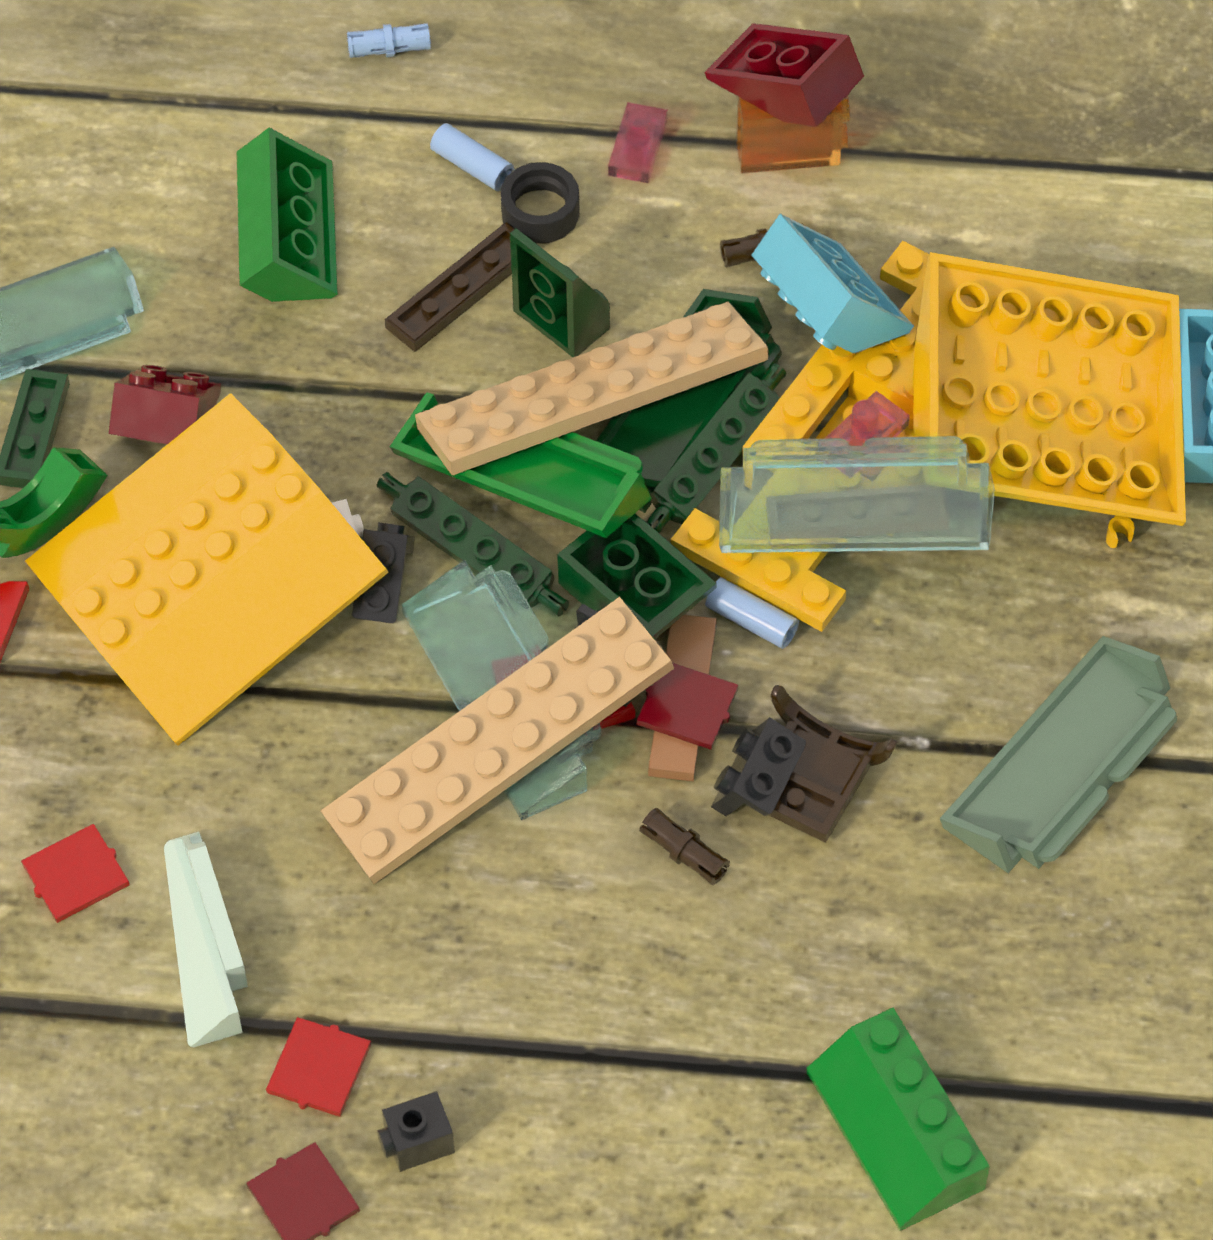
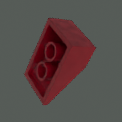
[704,23,864,127]

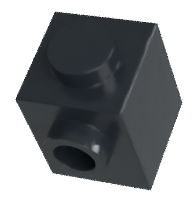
[377,1091,455,1172]

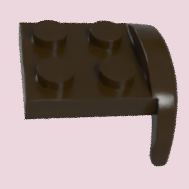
[744,685,897,843]

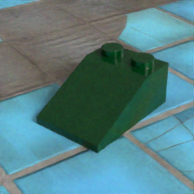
[510,228,610,357]
[557,513,717,639]

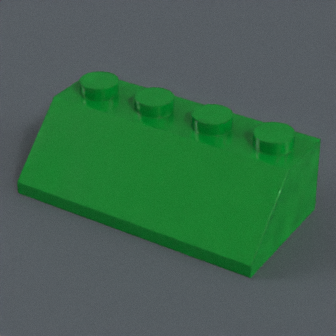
[236,127,338,302]
[806,1007,990,1231]

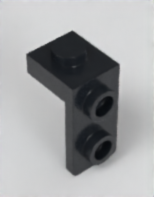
[352,522,415,623]

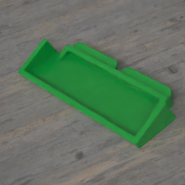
[389,392,652,538]

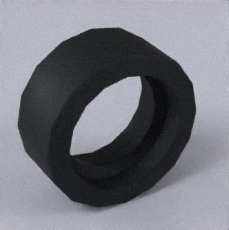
[500,162,580,244]

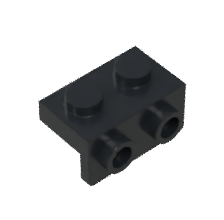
[711,717,806,817]

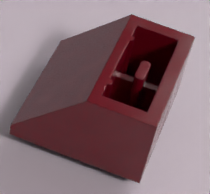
[108,365,221,444]

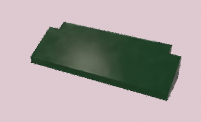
[596,289,782,513]

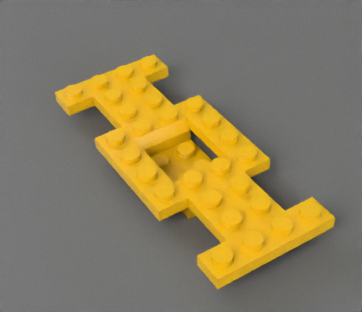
[671,241,929,632]

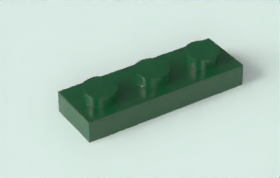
[0,369,70,488]

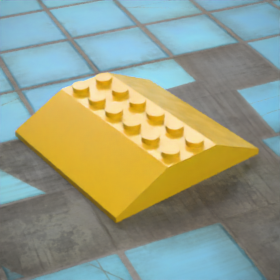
[913,252,1186,526]
[25,393,388,746]

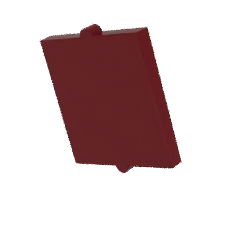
[637,663,738,750]
[246,1142,360,1240]

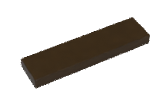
[385,222,515,352]

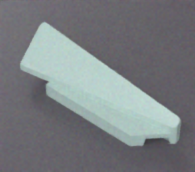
[164,832,248,1047]

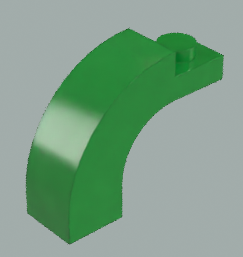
[0,447,108,558]

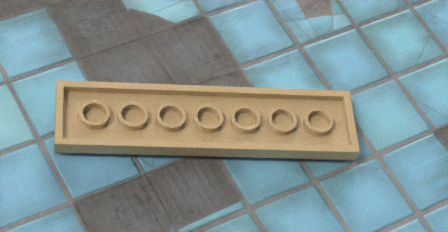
[415,302,768,476]
[321,597,674,884]

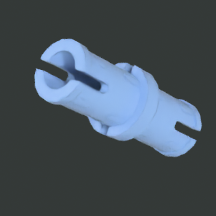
[347,23,431,58]

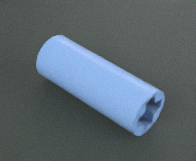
[430,123,514,191]
[705,577,799,649]

